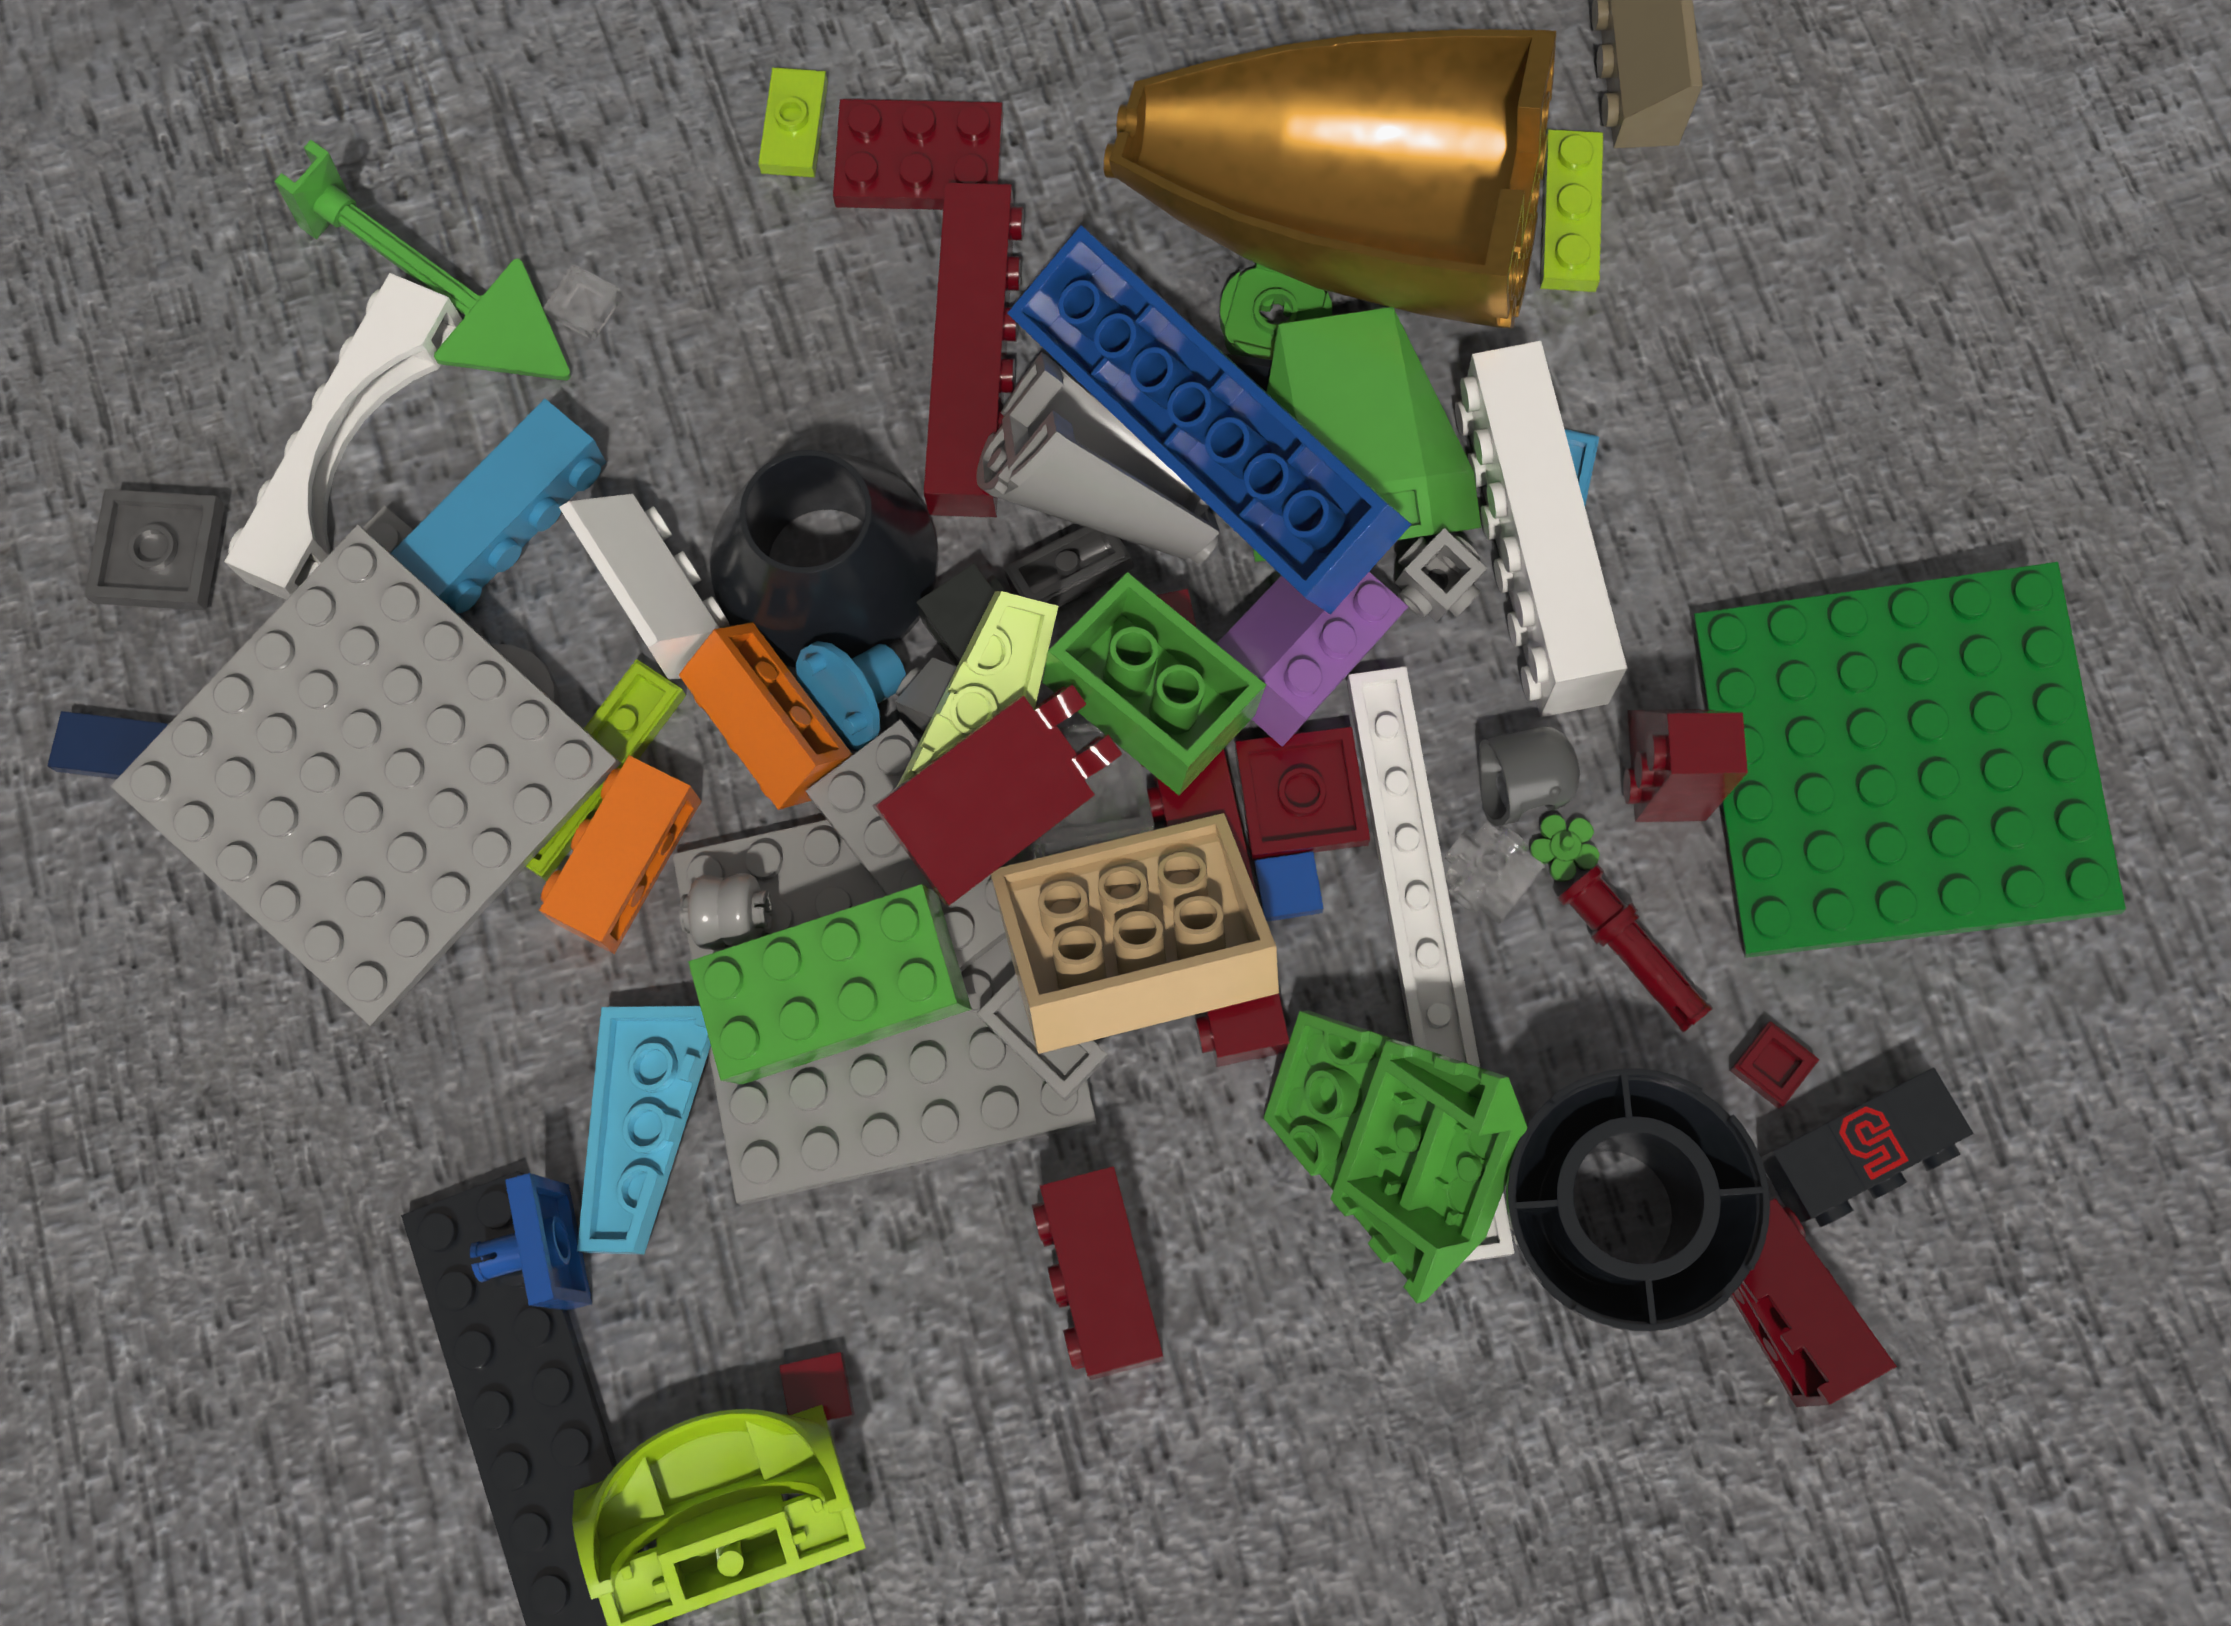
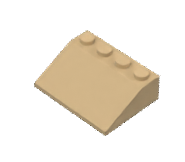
[991,813,1279,1054]

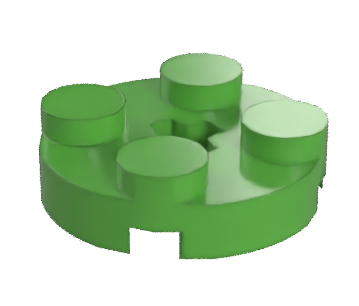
[1219,263,1332,360]

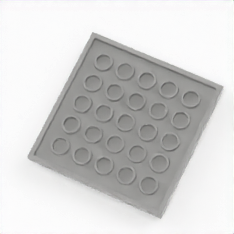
[111,525,621,1026]
[672,820,1096,1205]

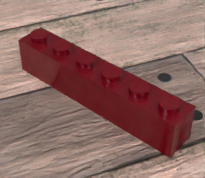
[924,182,1024,518]

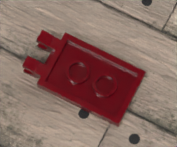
[872,684,1122,906]

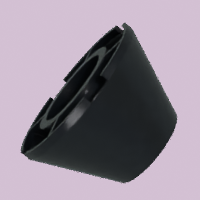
[710,450,938,668]
[1506,1068,1770,1331]

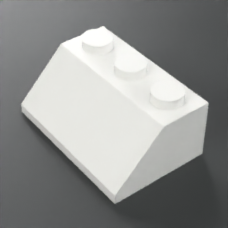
[559,494,730,683]

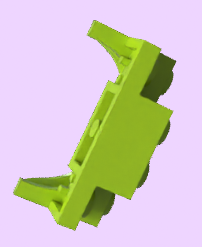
[572,1405,866,1626]

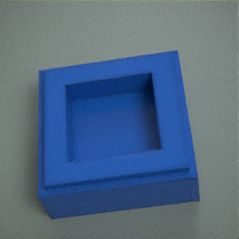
[1254,851,1324,922]

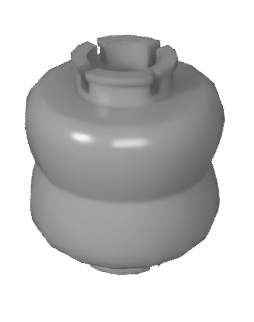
[679,873,773,950]

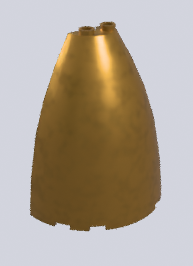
[1104,29,1556,329]

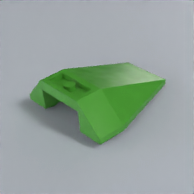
[1252,307,1481,562]

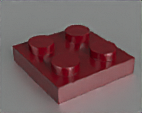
[1235,727,1370,861]

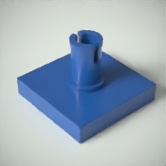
[470,1173,592,1310]

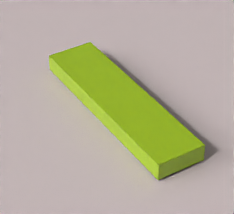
[525,659,686,881]

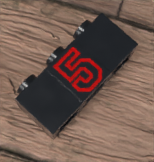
[1761,1067,1974,1227]

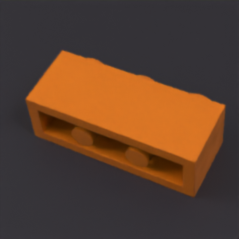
[679,622,853,810]
[539,755,702,954]

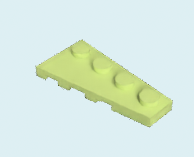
[896,591,1059,788]

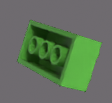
[688,884,972,1084]

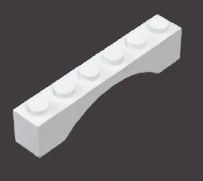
[224,273,463,600]

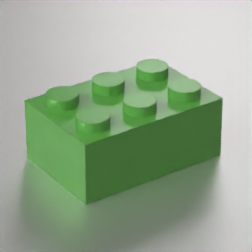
[1042,572,1266,795]

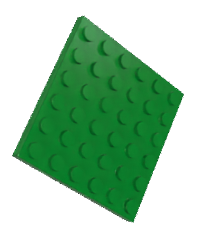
[1694,562,2126,958]

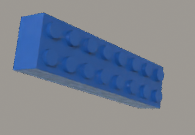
[1007,225,1412,615]

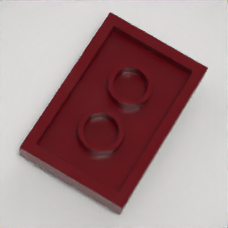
[833,99,1003,210]

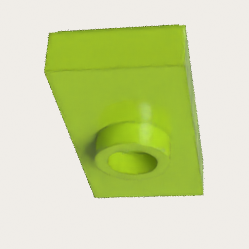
[758,67,828,178]

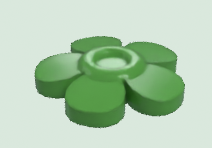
[1530,815,1599,882]

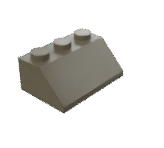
[1592,0,1703,148]

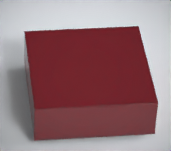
[1729,1021,1820,1109]
[779,1352,855,1421]

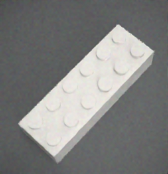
[1455,341,1627,718]

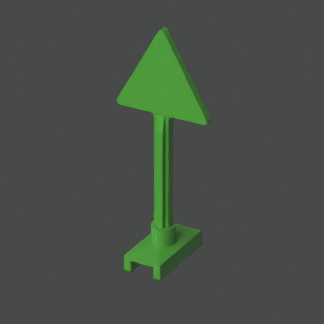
[274,140,571,381]

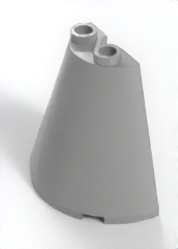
[977,352,1220,564]

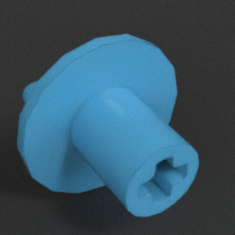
[796,641,906,751]

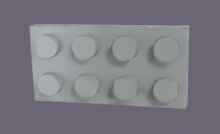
[806,719,1017,972]

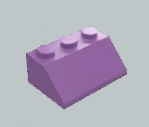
[1217,572,1409,747]

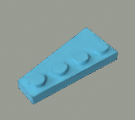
[577,1006,711,1255]

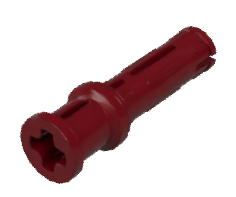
[1557,865,1713,1033]

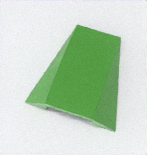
[1264,1010,1528,1303]

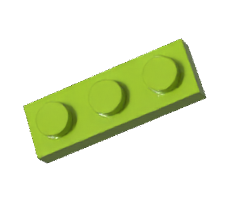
[1540,129,1603,292]

